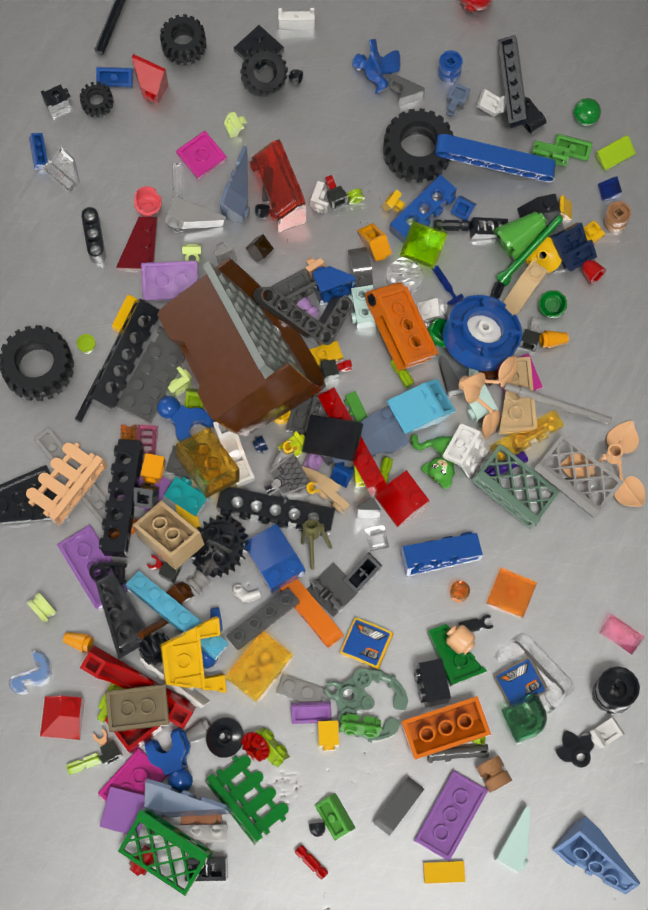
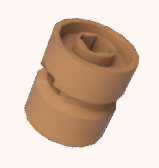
[603,201,631,233]
[476,755,513,793]

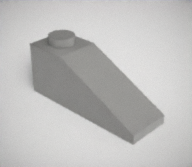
[164,196,226,229]

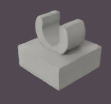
[214,242,237,264]

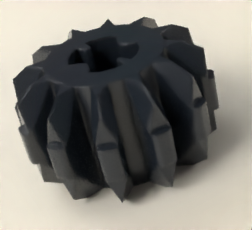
[139,632,170,666]

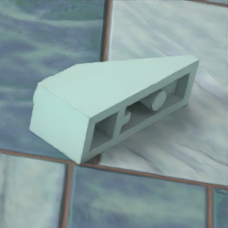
[467,368,498,424]
[495,806,530,873]

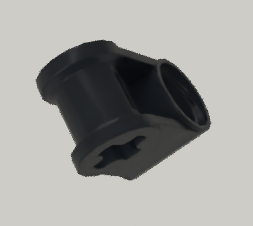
[523,97,547,134]
[89,562,127,585]

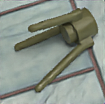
[301,519,332,570]

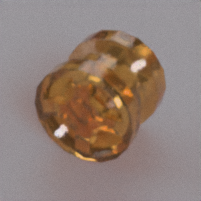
[120,425,138,441]
[450,581,470,603]

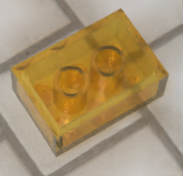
[176,428,240,498]
[225,631,294,705]

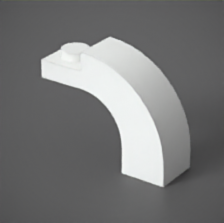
[213,422,255,488]

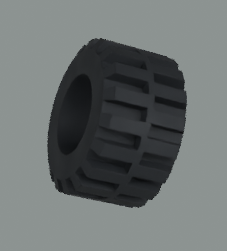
[160,14,206,65]
[240,48,288,97]

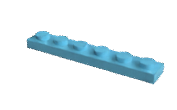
[126,571,229,660]

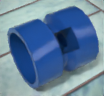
[438,50,463,83]

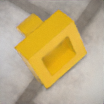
[381,189,405,212]
[583,220,605,244]

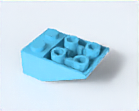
[387,379,456,434]

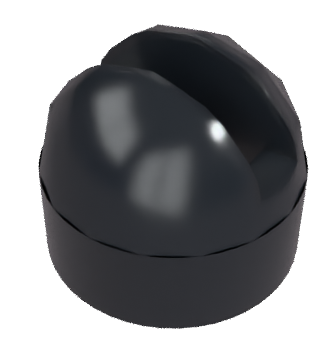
[288,69,303,85]
[255,204,270,219]
[309,822,325,837]

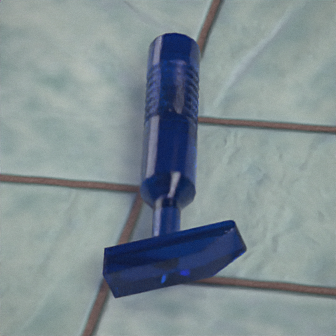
[432,265,464,305]

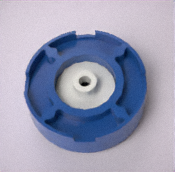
[443,295,522,371]

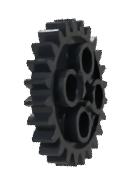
[190,515,249,578]

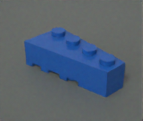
[401,532,483,577]

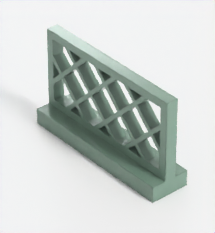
[471,443,559,529]

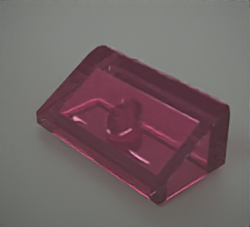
[599,614,644,655]

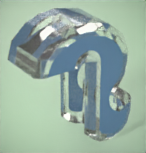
[9,649,52,695]

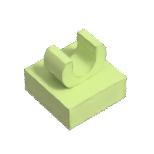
[224,112,247,138]
[182,244,202,262]

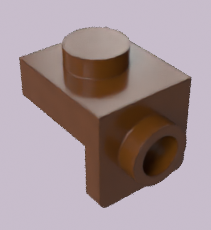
[166,581,195,605]

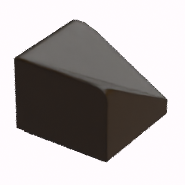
[246,234,274,262]

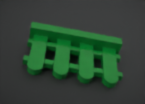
[205,756,289,845]

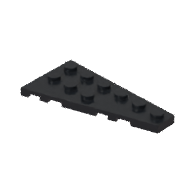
[0,465,69,525]

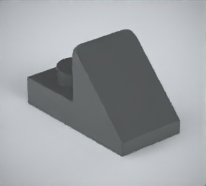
[389,73,425,106]

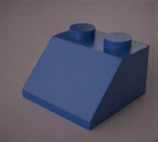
[312,266,356,305]

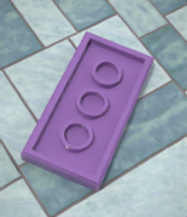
[57,525,129,610]
[414,770,488,862]

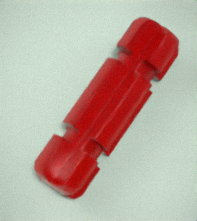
[295,845,328,880]

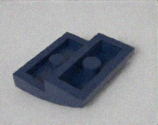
[552,223,597,271]

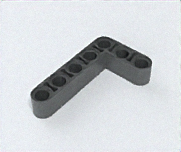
[253,287,353,345]

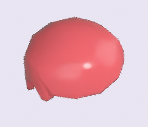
[134,186,162,216]

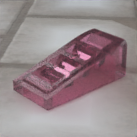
[137,425,159,463]

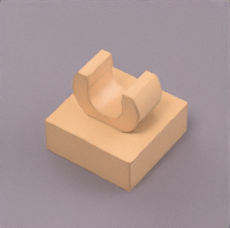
[305,257,326,282]

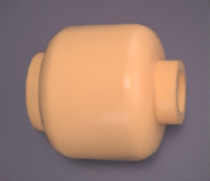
[446,625,476,654]

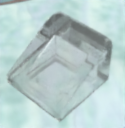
[365,525,389,551]

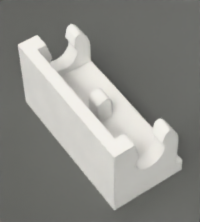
[278,8,315,30]

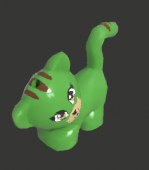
[410,434,462,489]

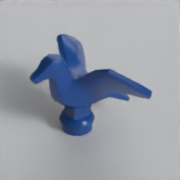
[352,39,400,94]

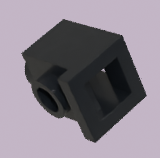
[40,84,71,114]
[133,483,159,509]

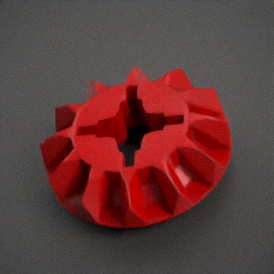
[241,732,270,762]

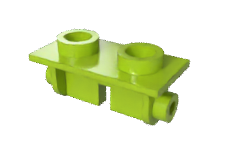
[256,727,290,768]

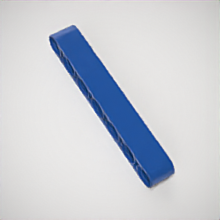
[435,134,556,182]

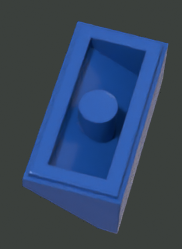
[96,67,134,87]

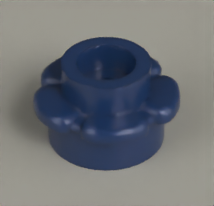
[253,436,268,454]

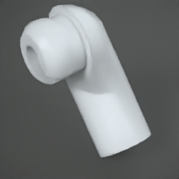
[232,584,261,603]

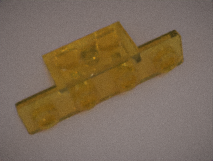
[490,410,564,462]

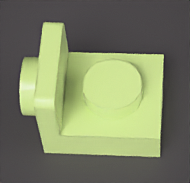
[168,366,192,397]

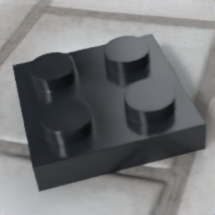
[233,25,284,73]

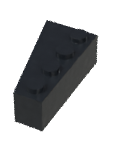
[95,568,152,659]

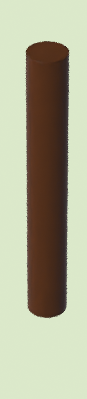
[138,618,169,639]

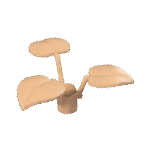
[459,354,517,440]
[561,421,645,507]

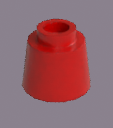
[582,260,606,284]

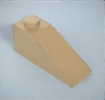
[503,261,548,315]

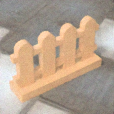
[26,442,107,526]

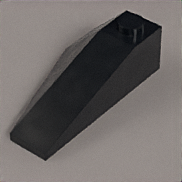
[517,193,568,273]

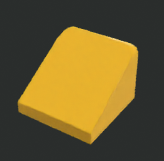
[558,195,572,220]

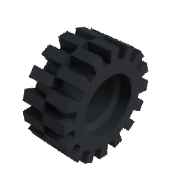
[79,81,114,118]

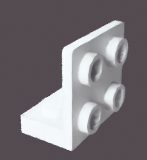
[443,424,489,479]

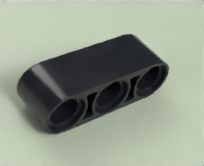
[81,207,106,263]

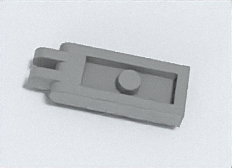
[276,674,331,703]

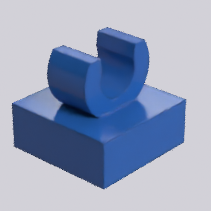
[330,462,354,488]

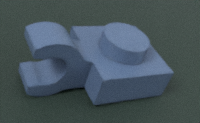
[446,82,471,117]

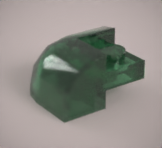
[501,692,547,745]

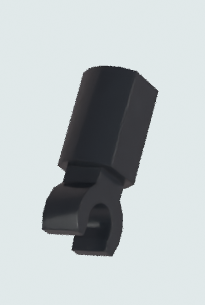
[458,614,494,633]

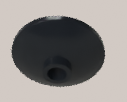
[206,717,244,758]

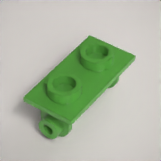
[532,140,571,166]
[339,713,382,738]

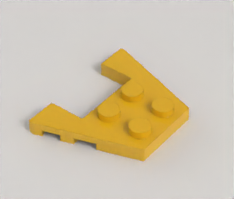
[161,616,227,693]

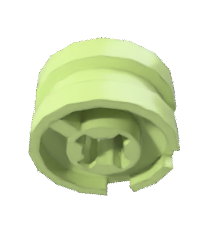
[27,592,56,623]

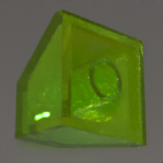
[399,221,448,269]

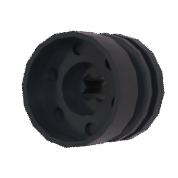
[592,666,640,715]

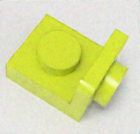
[278,431,305,457]

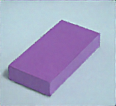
[291,701,332,724]

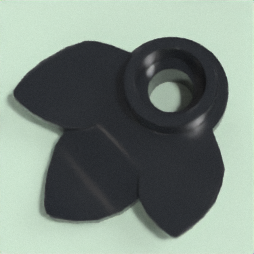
[556,731,594,768]

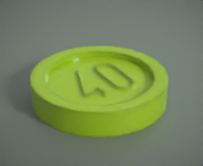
[76,334,96,353]

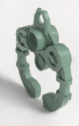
[324,668,408,743]

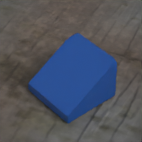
[450,196,477,220]

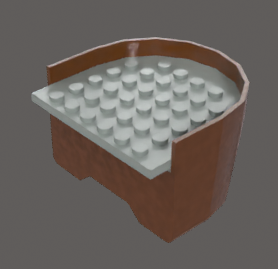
[158,257,326,437]

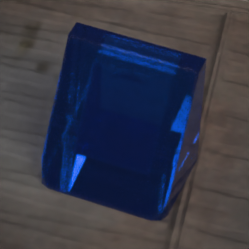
[598,176,622,201]

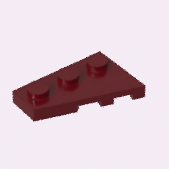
[116,217,158,271]

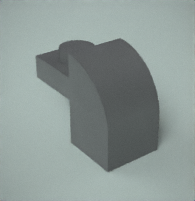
[348,247,374,287]

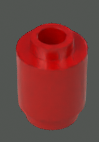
[128,845,158,877]

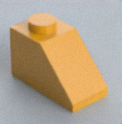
[357,223,392,261]

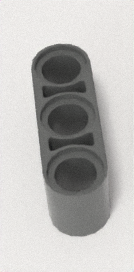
[373,777,424,836]

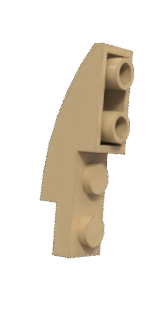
[302,466,350,514]

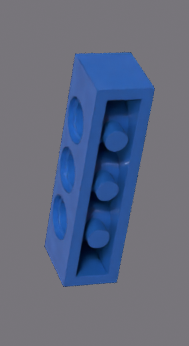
[389,174,457,245]

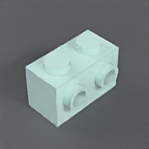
[348,285,377,329]

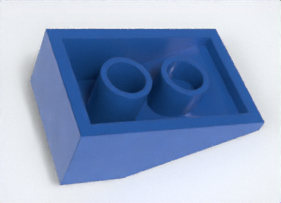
[244,524,306,593]

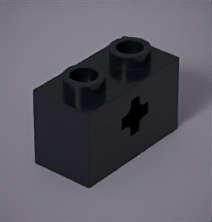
[185,857,228,881]

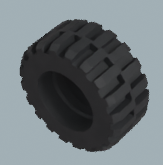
[383,108,454,183]
[0,325,74,401]

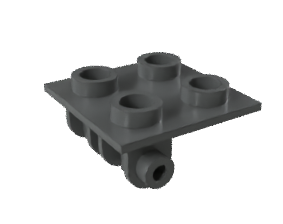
[307,563,358,617]

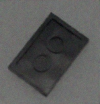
[302,415,363,462]

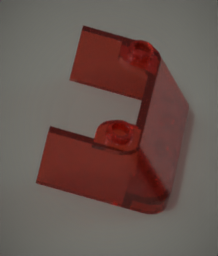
[249,139,306,233]

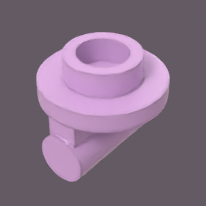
[302,454,322,471]

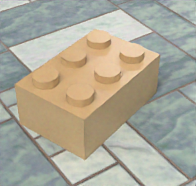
[133,500,204,570]

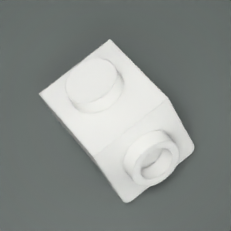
[476,89,507,117]
[418,298,449,322]
[590,717,625,748]

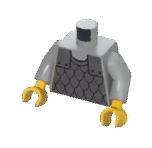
[264,440,321,500]

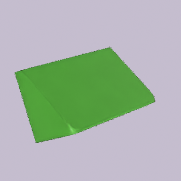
[554,133,593,161]
[314,794,355,841]

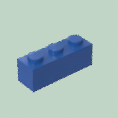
[29,133,48,170]

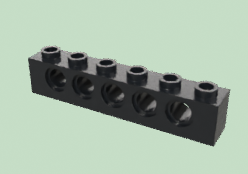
[86,298,160,410]
[99,439,144,558]
[216,485,335,536]

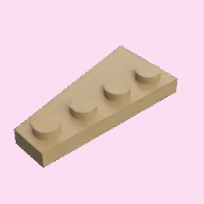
[499,357,538,434]

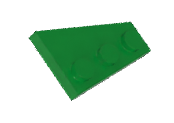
[427,624,487,687]

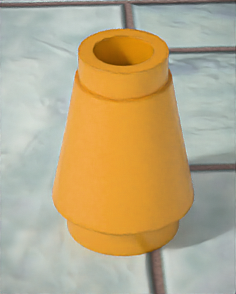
[539,330,569,349]
[63,632,94,653]

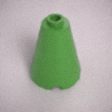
[493,212,547,261]

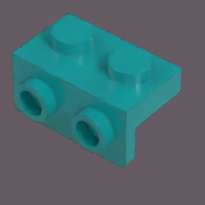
[163,476,211,517]

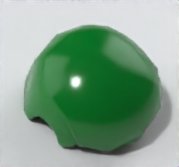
[573,98,601,126]
[539,290,567,318]
[427,318,446,348]

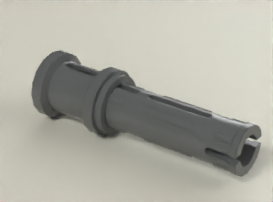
[427,744,489,764]

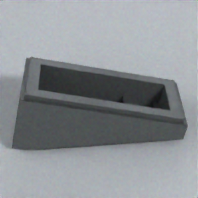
[438,355,463,397]

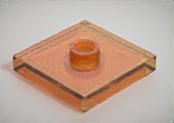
[486,568,537,619]

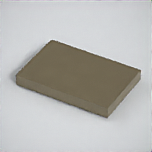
[105,684,170,732]

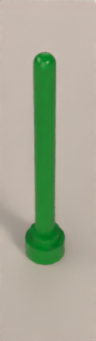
[495,215,563,287]

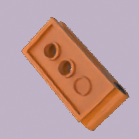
[365,282,439,372]

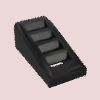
[469,217,508,239]

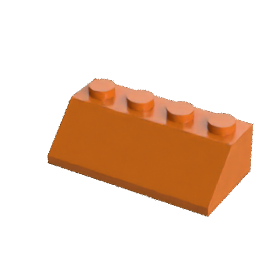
[401,696,491,760]

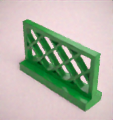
[118,808,213,896]

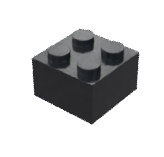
[414,658,451,707]

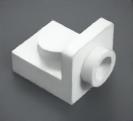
[310,181,329,213]

